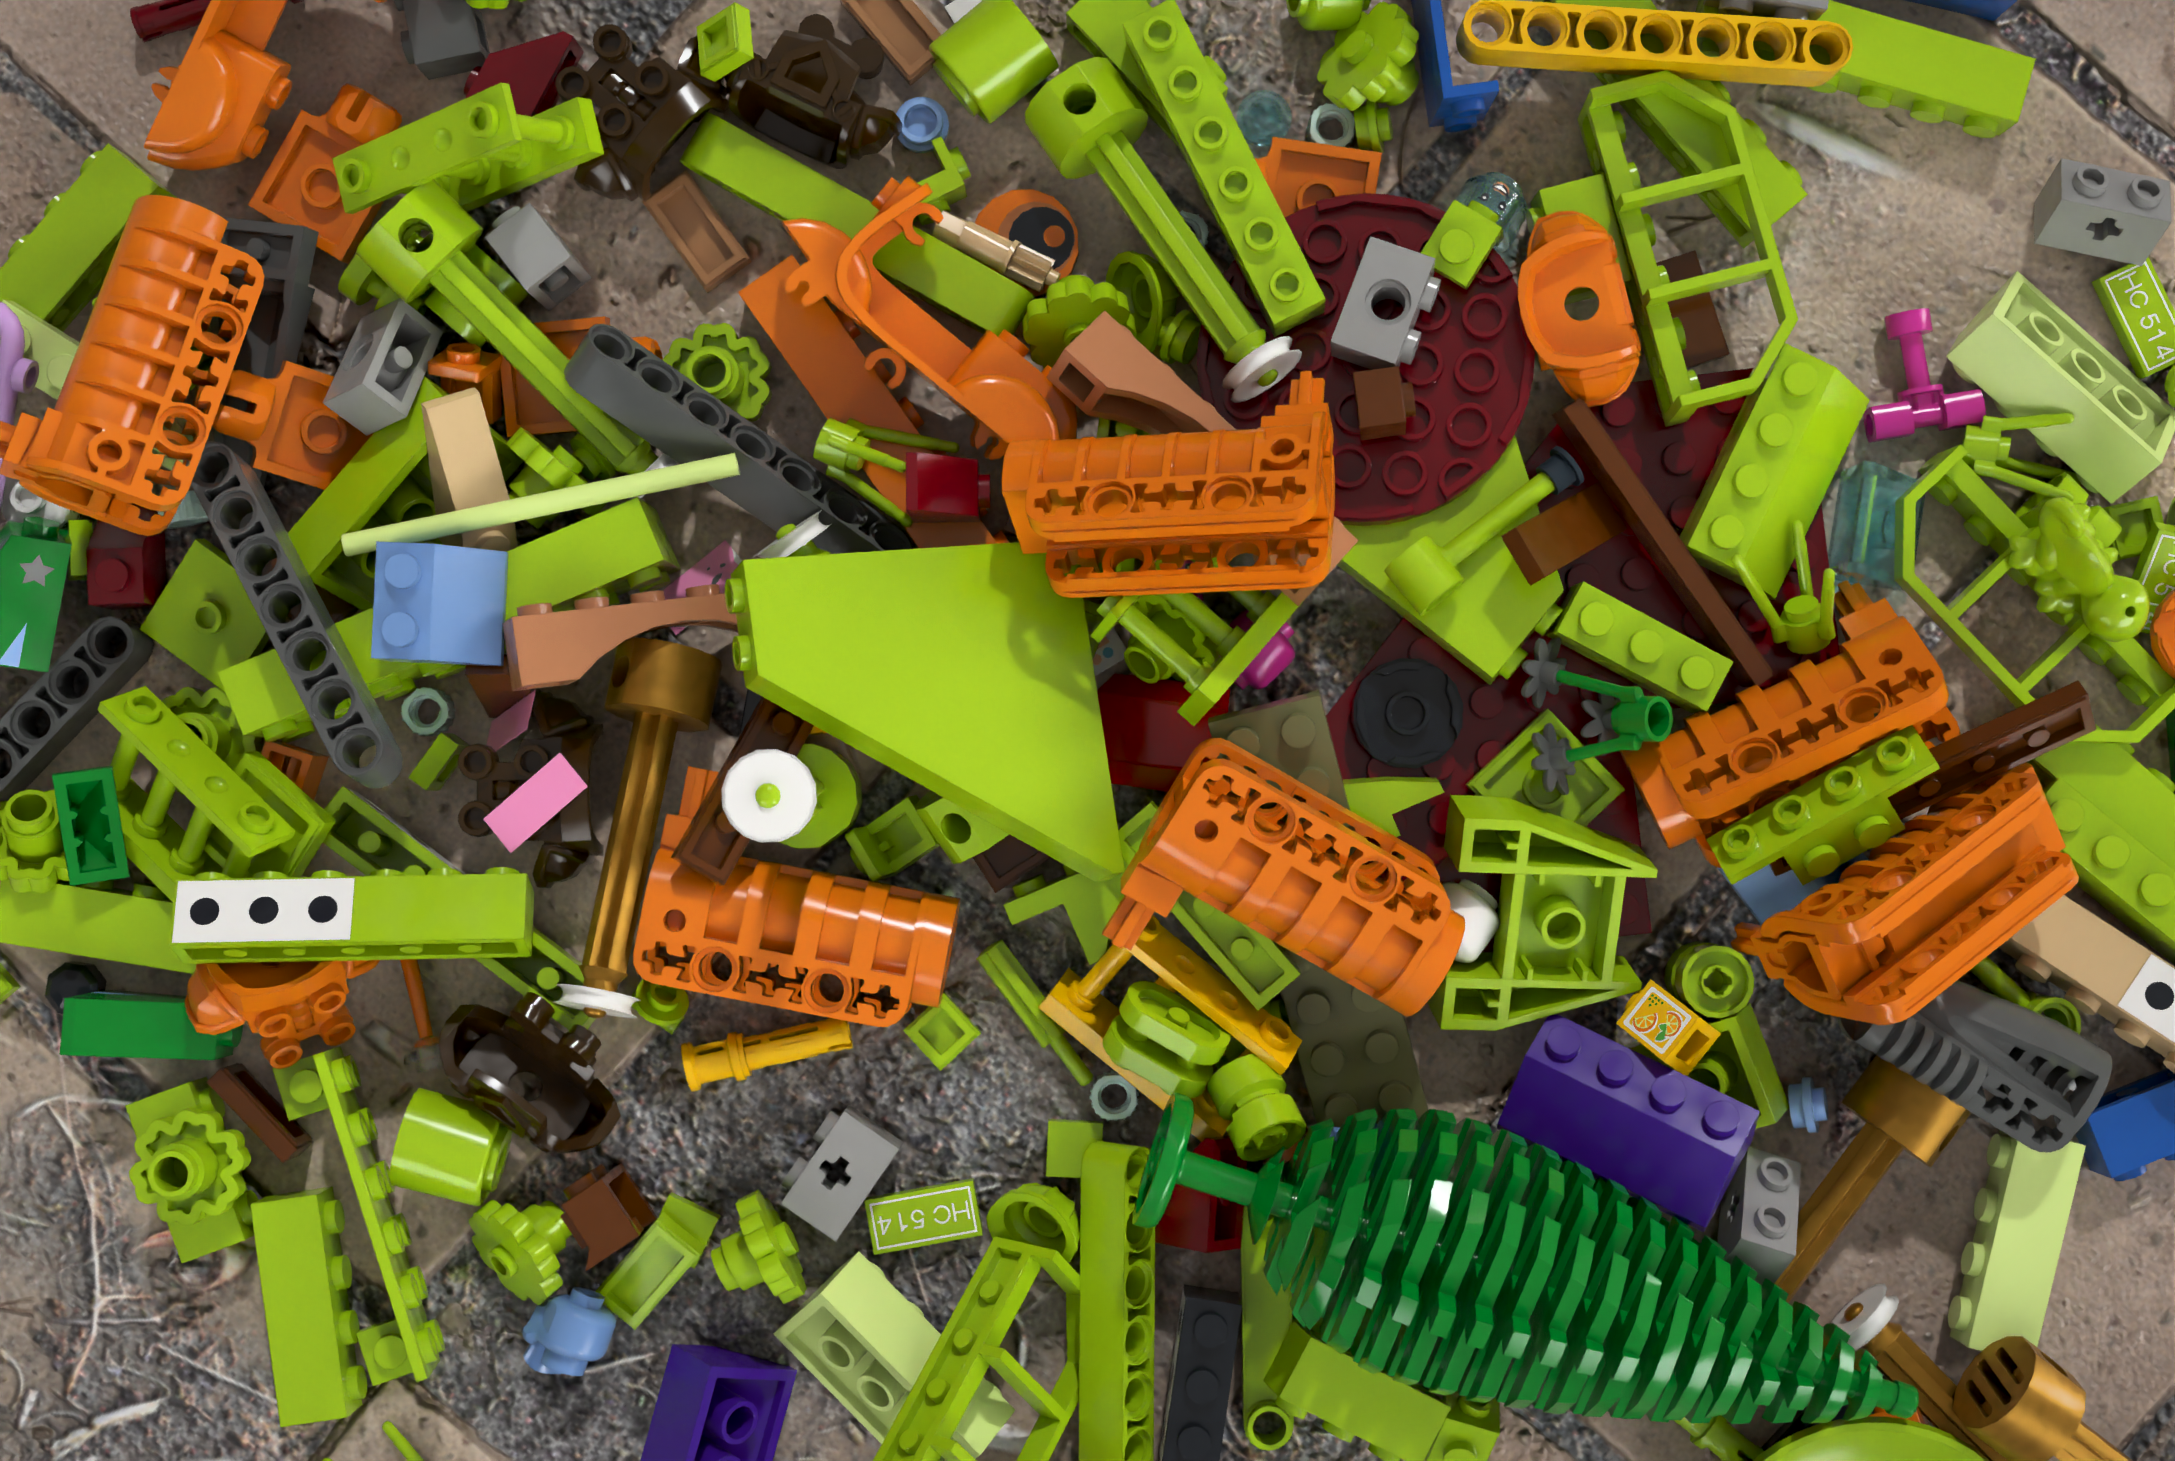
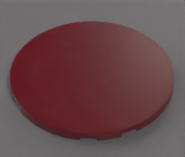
[1197,193,1535,526]

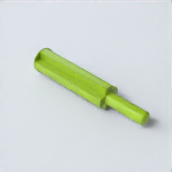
[976,939,1094,1086]

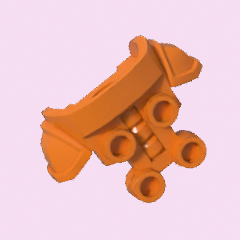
[1518,211,1641,407]
[185,960,380,1069]

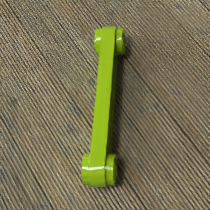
[1240,1180,1294,1451]

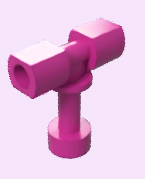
[1863,308,1986,443]

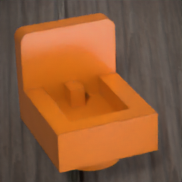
[428,343,502,424]

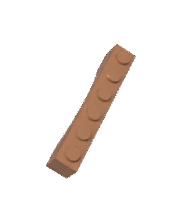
[1046,311,1358,606]
[503,584,738,691]

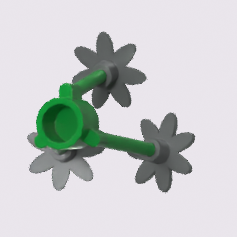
[1521,637,1673,795]

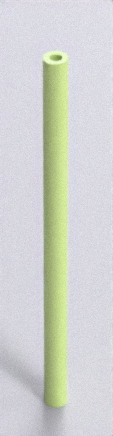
[341,453,740,557]

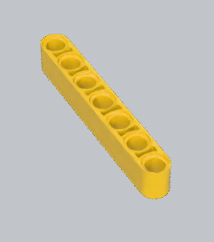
[1456,0,1853,87]

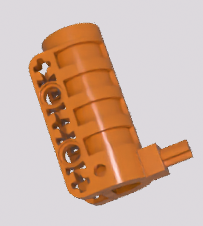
[1620,580,1961,868]
[1102,738,1465,1017]
[633,766,960,1027]

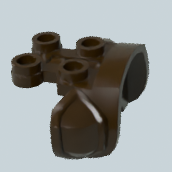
[724,14,902,169]
[556,24,729,202]
[458,692,604,888]
[438,992,621,1154]

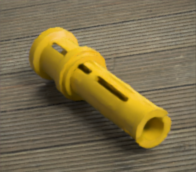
[681,1018,853,1092]

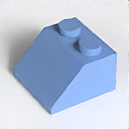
[371,541,508,666]

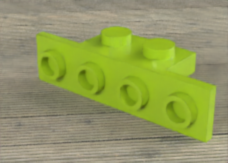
[1706,725,1940,886]

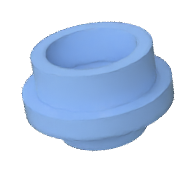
[896,97,949,153]
[1788,1077,1829,1133]

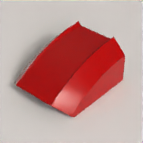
[1097,673,1230,792]

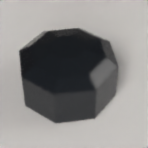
[45,961,107,1014]

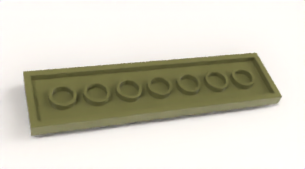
[1208,690,1428,1127]

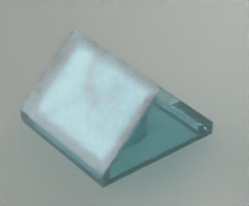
[1828,461,1926,591]

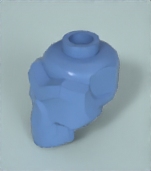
[522,1287,616,1376]

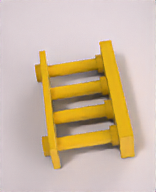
[1038,915,1303,1142]

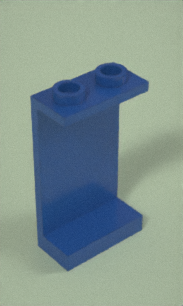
[1411,0,1499,132]

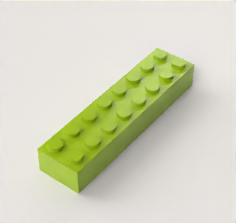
[217,497,681,743]

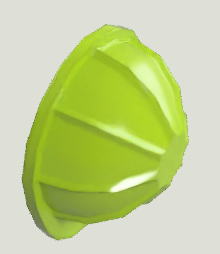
[1105,250,1179,353]
[986,1183,1080,1263]

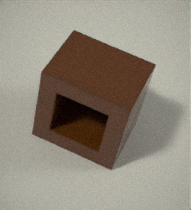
[1353,366,1416,441]

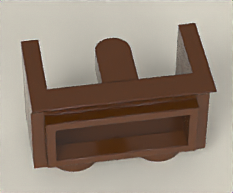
[560,1163,658,1272]

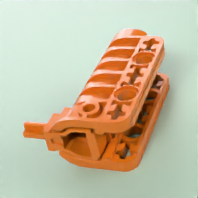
[0,195,265,536]
[1002,371,1335,598]
[1731,762,2079,1025]

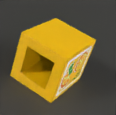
[1616,979,1721,1076]

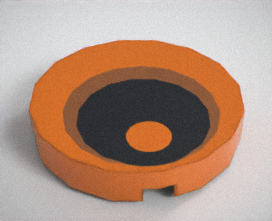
[975,189,1079,299]

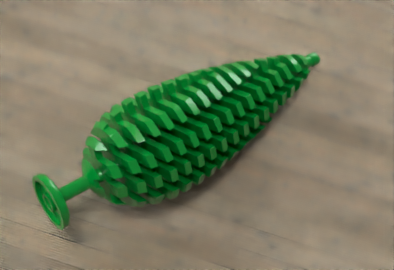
[1132,1092,1919,1424]

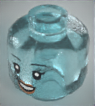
[1455,172,1528,254]

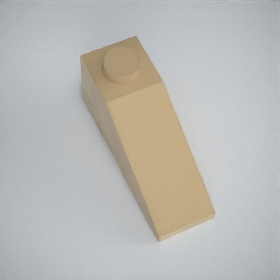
[421,387,517,552]

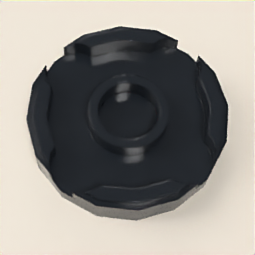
[1351,658,1463,768]

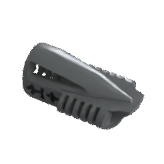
[1837,980,2112,1152]

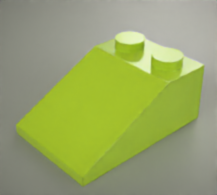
[1624,1003,1789,1129]

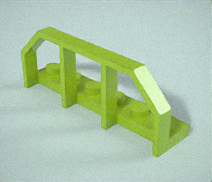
[1577,70,1798,427]
[1894,444,2175,744]
[873,1236,1080,1461]

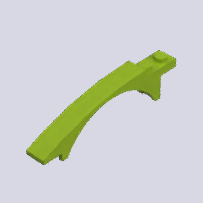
[1004,776,1444,965]

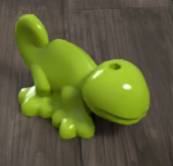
[2008,497,2150,642]

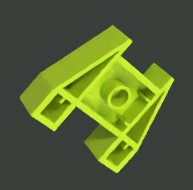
[1427,795,1658,1031]

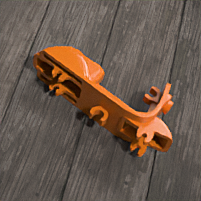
[144,0,387,171]
[781,175,1077,460]

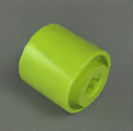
[929,0,1059,124]
[389,1088,512,1206]

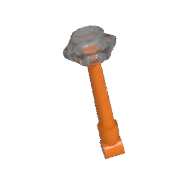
[400,959,443,1074]

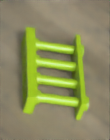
[332,82,604,214]
[1090,557,1302,726]
[97,686,295,902]

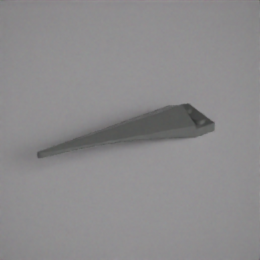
[210,217,319,555]

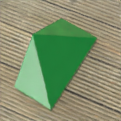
[52,766,130,886]

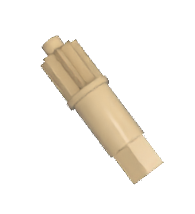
[932,211,1061,292]

